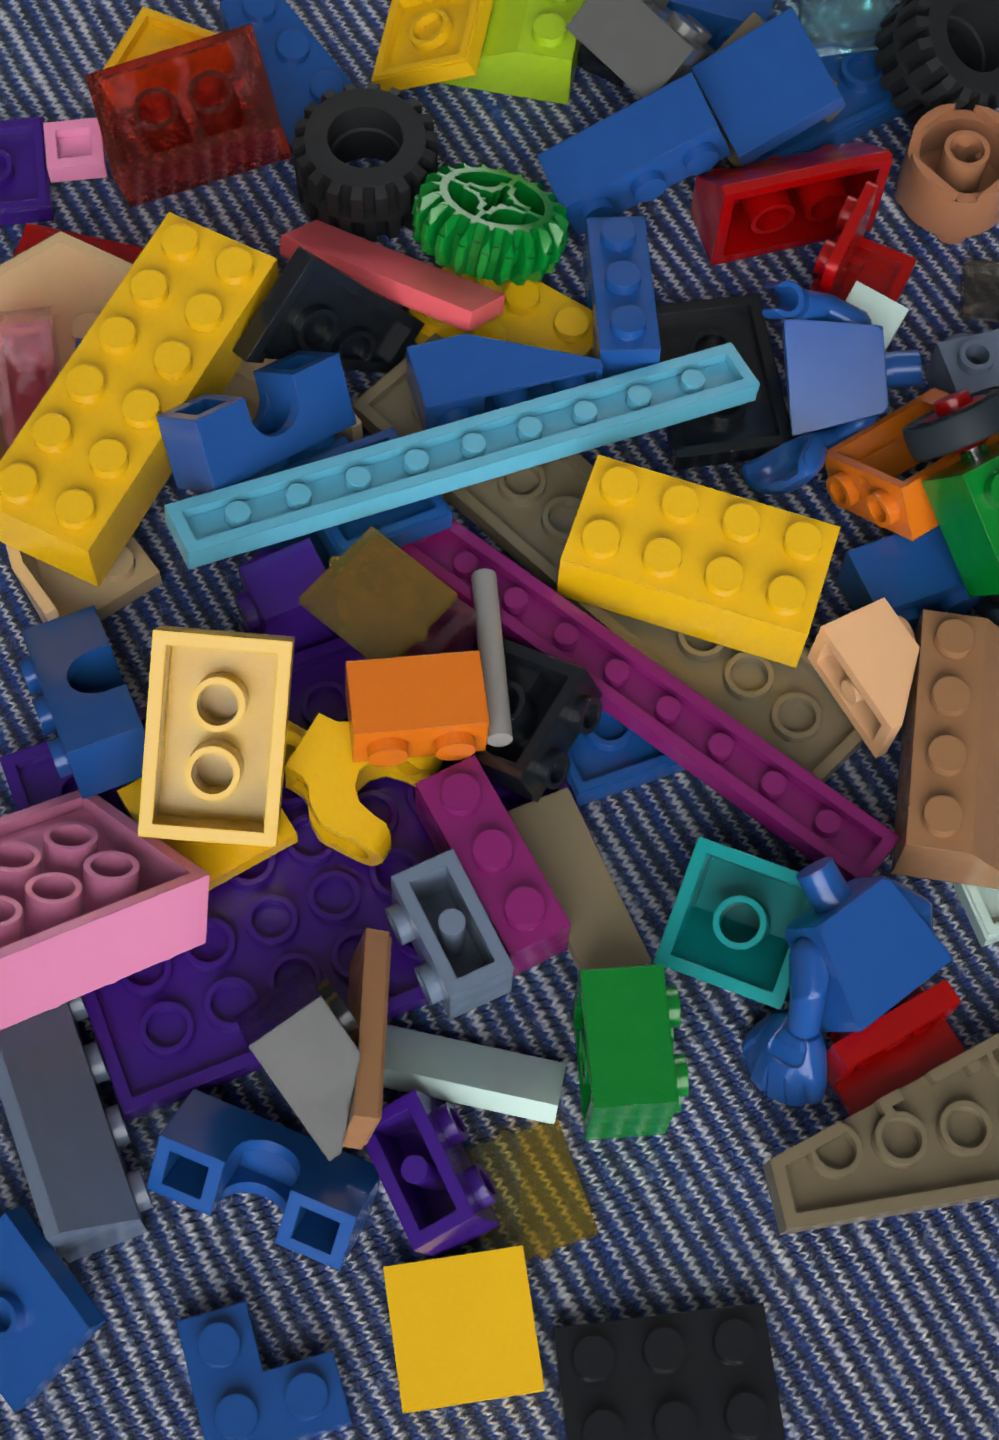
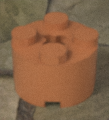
[894,103,999,245]

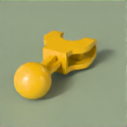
[285,713,443,866]

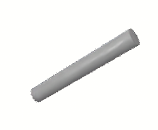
[471,568,513,747]

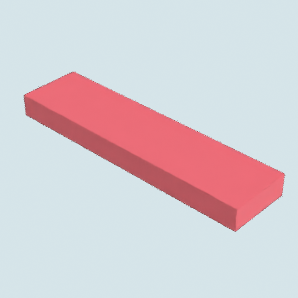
[280,220,505,332]

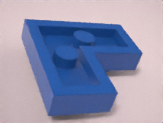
[176,1301,352,1440]

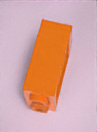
[825,388,999,541]

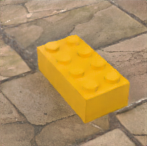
[556,454,841,668]

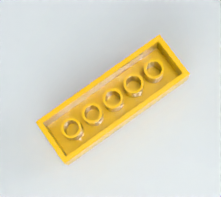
[0,212,279,587]

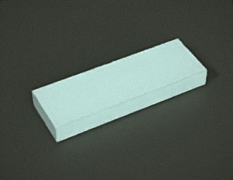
[383,1025,567,1124]

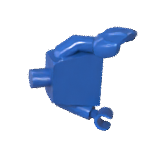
[741,280,922,495]
[741,857,953,1107]

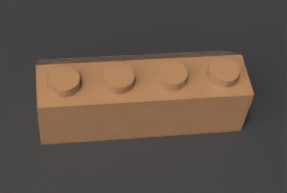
[891,609,999,889]

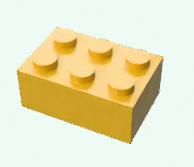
[137,625,295,847]

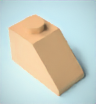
[807,597,920,759]

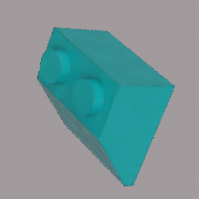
[653,836,813,1010]

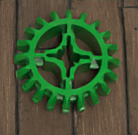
[412,163,569,286]

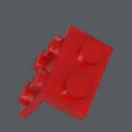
[810,181,917,303]
[827,979,966,1116]

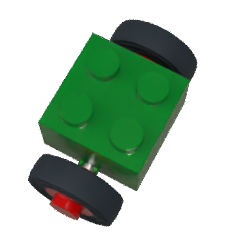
[903,386,999,627]

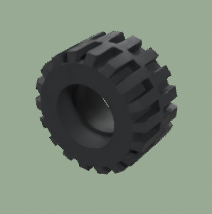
[874,0,999,125]
[293,83,438,242]

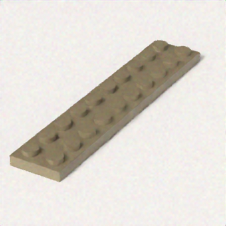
[352,333,864,783]

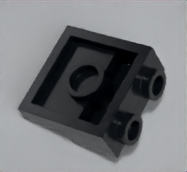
[456,638,603,803]

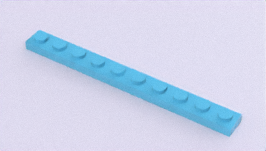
[164,342,760,570]

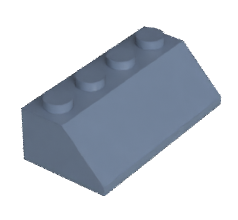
[0,996,154,1263]

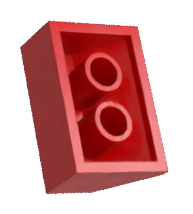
[690,141,893,266]

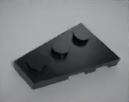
[232,246,425,373]

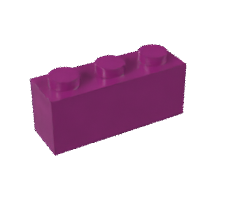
[415,755,571,977]

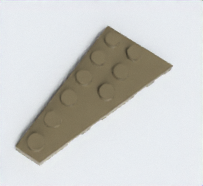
[763,1033,999,1236]

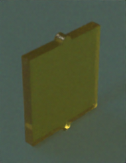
[299,526,457,659]
[465,1119,599,1261]

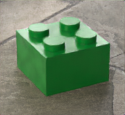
[572,964,689,1140]

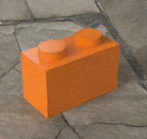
[345,650,490,767]

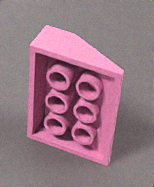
[0,790,210,1031]

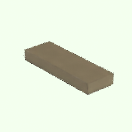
[508,787,652,972]

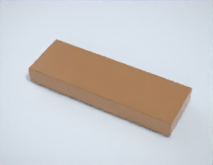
[343,928,392,1150]

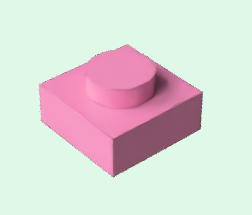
[43,117,108,183]

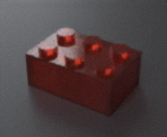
[85,23,293,207]

